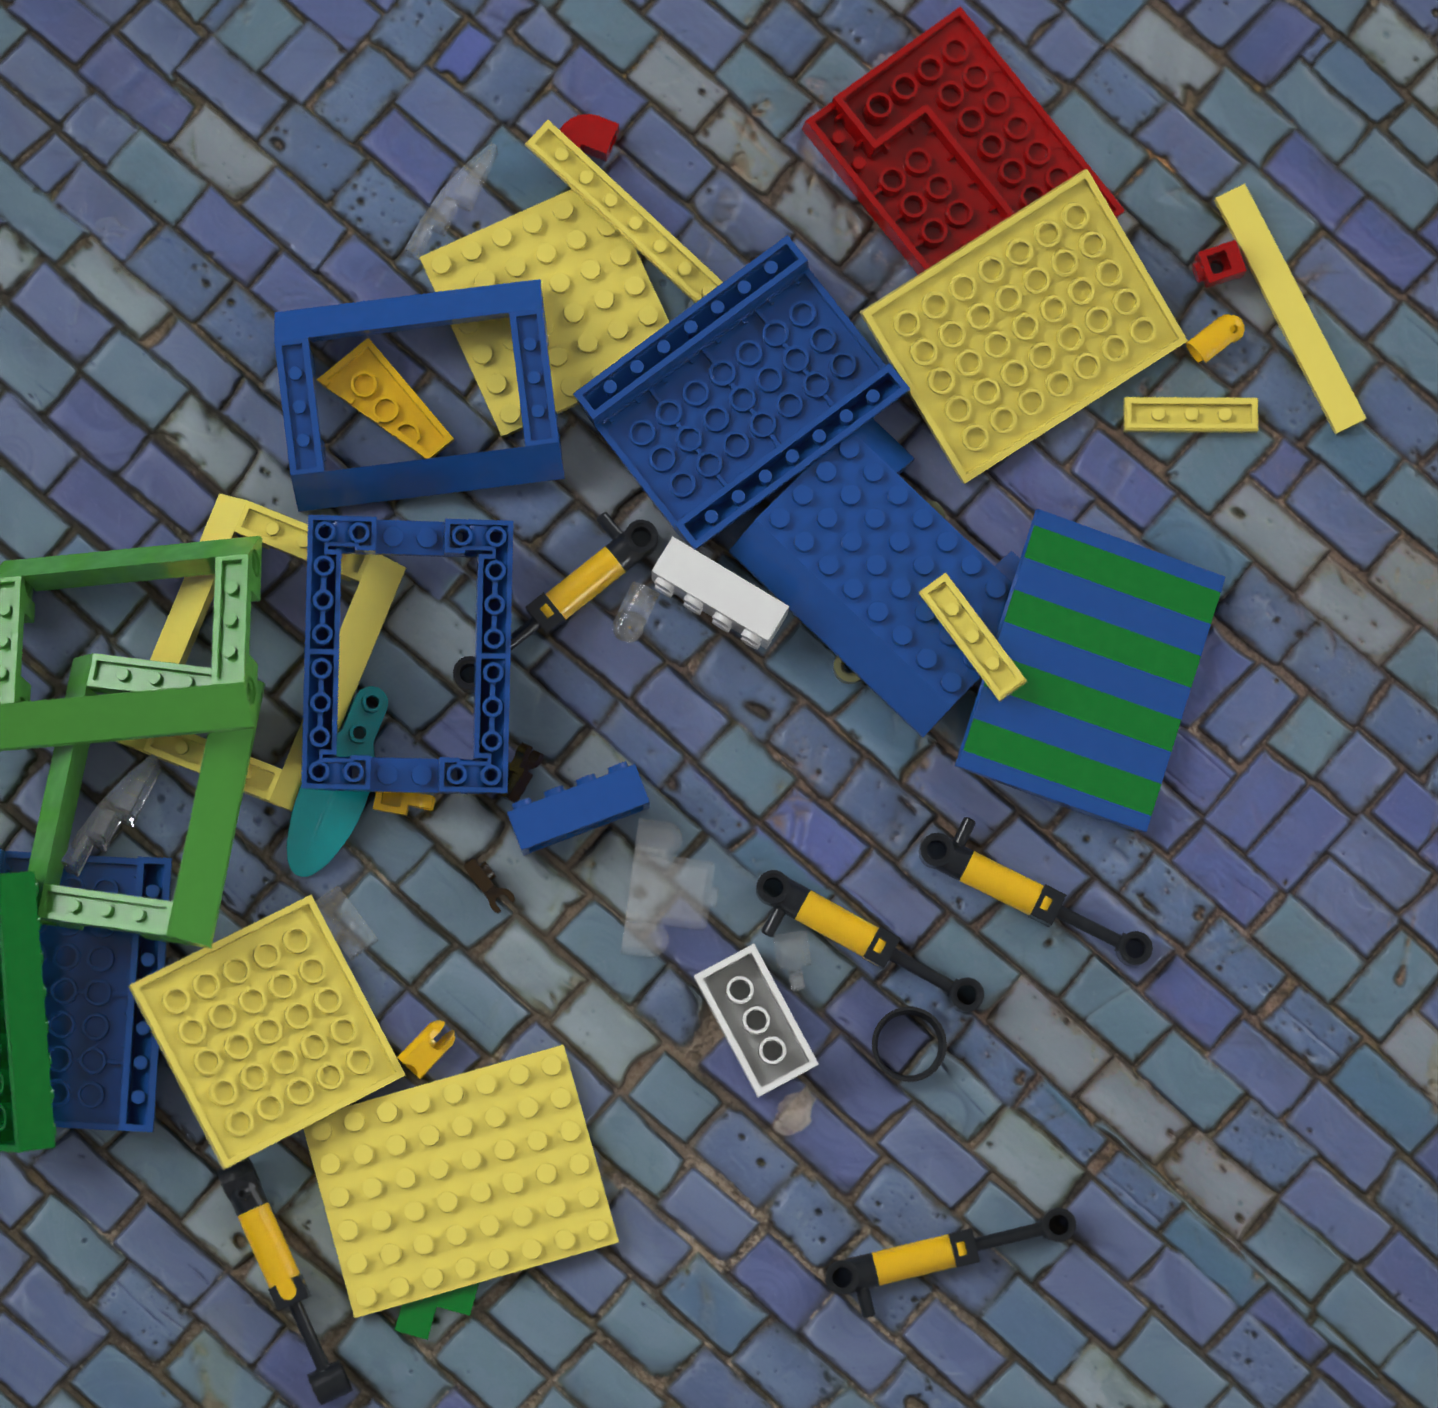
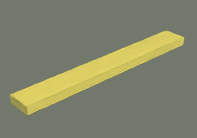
[525,120,723,303]
[1214,184,1367,435]

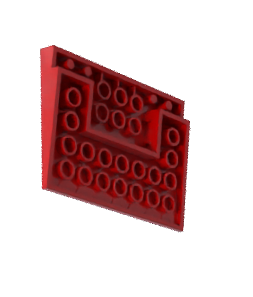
[802,6,1125,275]

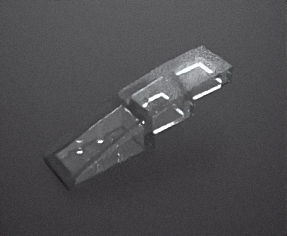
[405,143,498,261]
[61,755,162,877]

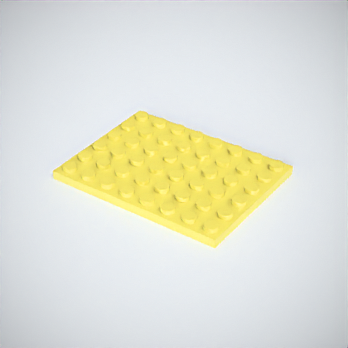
[859,169,1188,484]
[303,1045,619,1318]

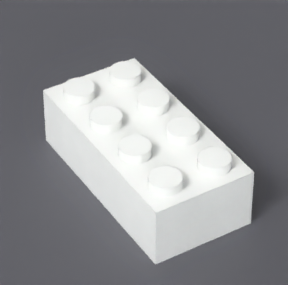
[652,537,789,650]
[694,944,819,1098]

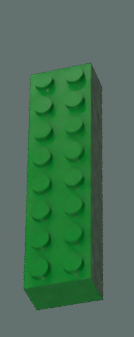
[0,871,57,1152]

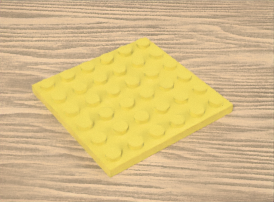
[419,189,669,439]
[128,895,405,1170]

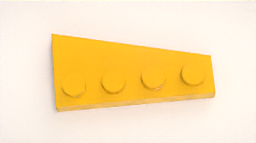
[317,337,454,459]

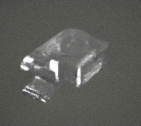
[773,930,811,992]

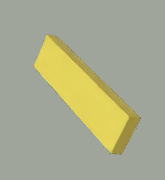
[1123,397,1258,433]
[918,573,1027,702]

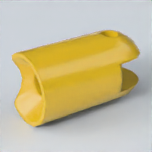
[1186,314,1245,363]
[397,1020,455,1079]

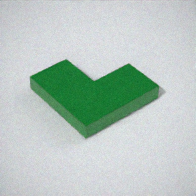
[394,1283,479,1340]

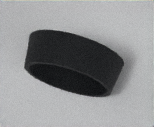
[872,1007,947,1082]

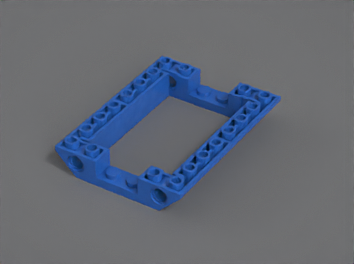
[274,279,565,512]
[301,515,513,794]

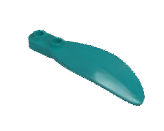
[286,686,388,877]

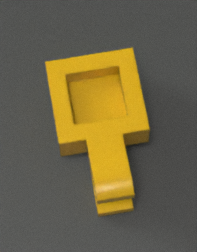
[373,792,436,816]

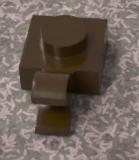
[496,742,544,803]
[463,858,515,914]

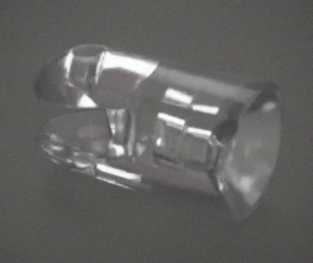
[612,581,660,643]

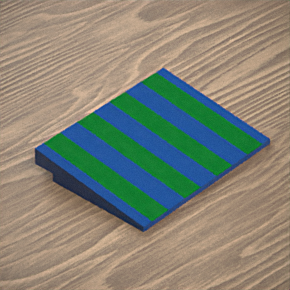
[955,509,1225,832]

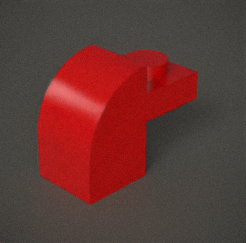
[557,114,619,178]

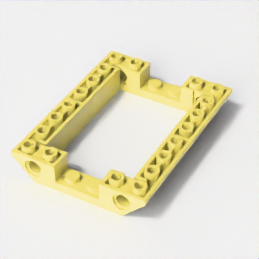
[116,493,406,812]

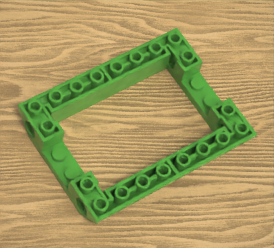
[0,536,262,751]
[28,653,265,948]

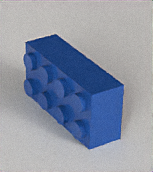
[507,761,650,856]

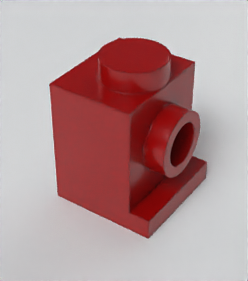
[1192,239,1247,289]

